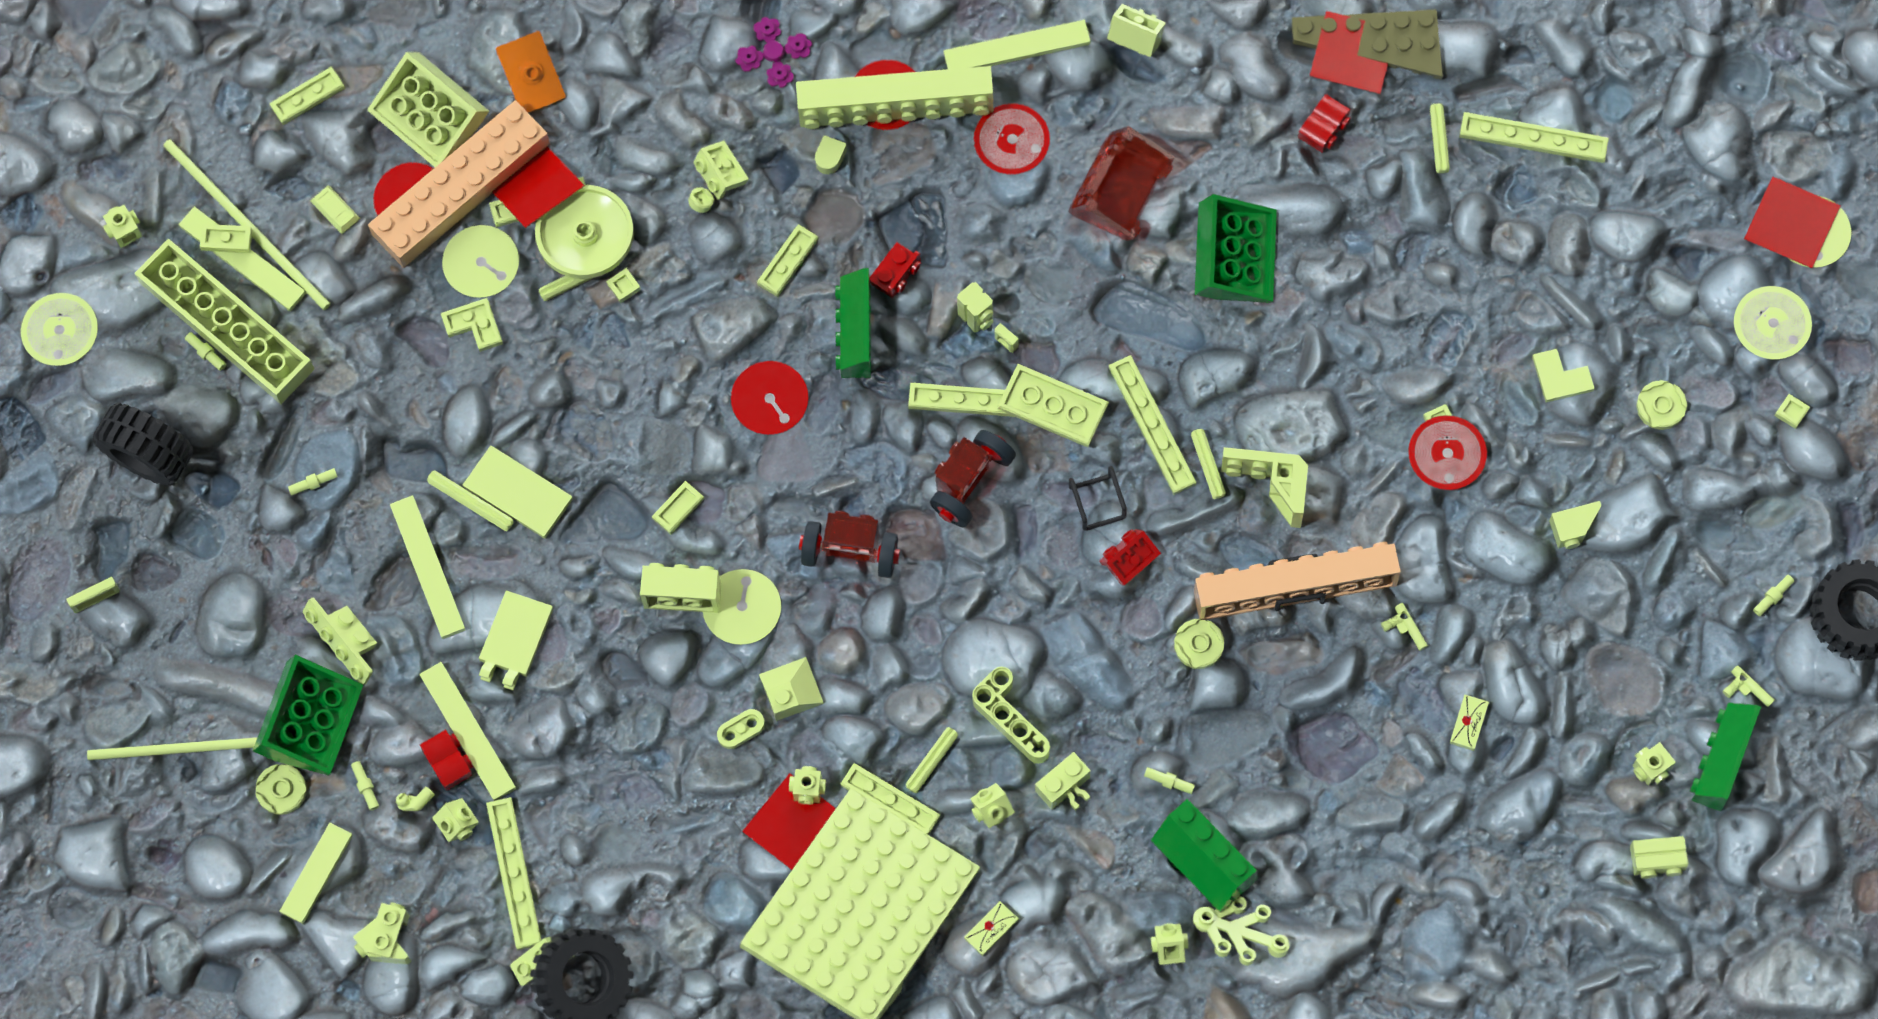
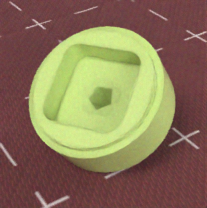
[688,188,714,213]

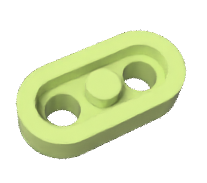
[717,709,765,749]

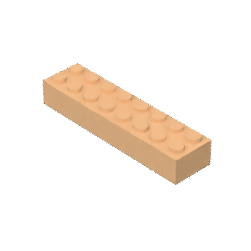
[368,100,550,268]
[1194,542,1401,620]

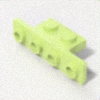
[303,598,377,686]

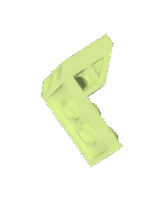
[1221,447,1308,528]

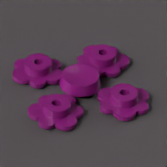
[736,17,812,88]

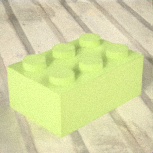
[640,563,721,613]

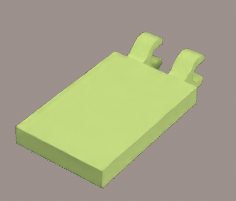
[479,590,553,690]

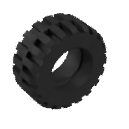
[93,403,193,486]
[1810,559,1878,661]
[530,928,634,1019]

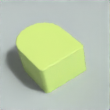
[815,136,847,174]

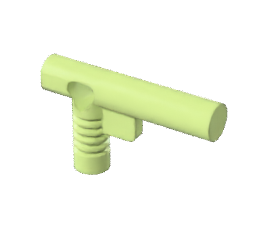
[1381,603,1428,651]
[1722,665,1775,707]

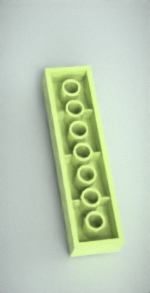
[796,66,994,129]
[134,239,315,404]

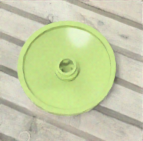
[535,185,634,279]

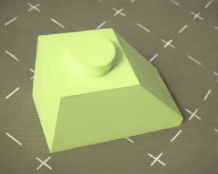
[1549,501,1601,549]
[353,919,411,964]

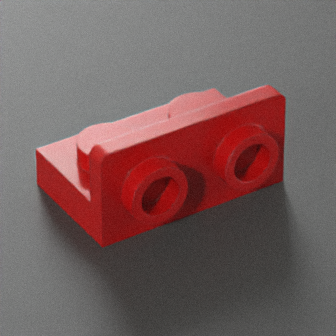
[870,242,922,298]
[1099,529,1161,586]

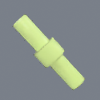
[185,332,226,371]
[288,468,338,496]
[1753,575,1795,616]
[351,761,379,811]
[1144,767,1195,794]

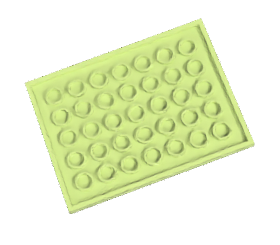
[740,789,980,1019]

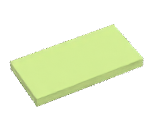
[998,364,1109,447]
[463,445,573,539]

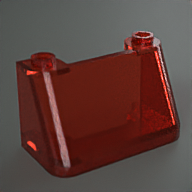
[1068,126,1175,241]

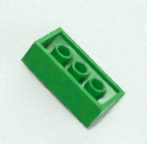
[835,268,871,378]
[1690,703,1761,811]
[1151,799,1258,913]

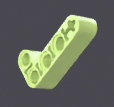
[972,666,1050,764]

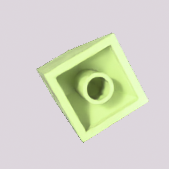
[759,657,824,721]

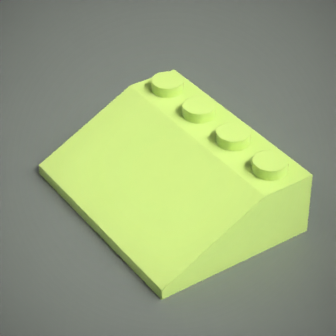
[367,52,489,167]

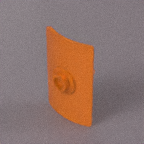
[496,31,566,113]

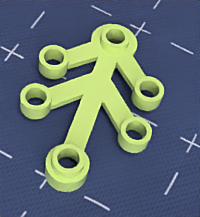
[1193,896,1290,966]

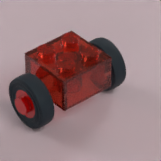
[930,430,1016,528]
[799,511,900,578]

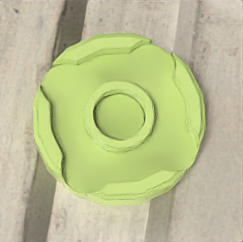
[1636,380,1687,430]
[1174,619,1224,669]
[256,764,307,815]

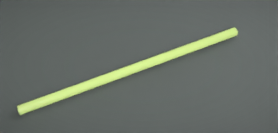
[163,139,330,310]
[87,737,257,760]

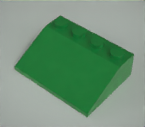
[1194,194,1277,303]
[252,654,363,776]

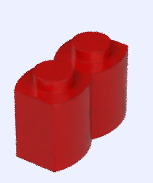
[1298,94,1351,153]
[420,730,473,791]

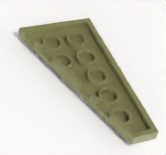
[1291,9,1443,80]

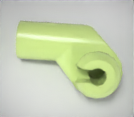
[396,787,435,811]

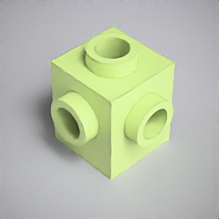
[103,205,142,248]
[1633,742,1676,786]
[789,766,826,805]
[970,783,1015,828]
[432,798,479,842]
[1151,923,1189,965]

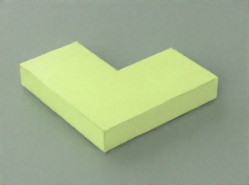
[441,298,503,352]
[1532,349,1595,403]

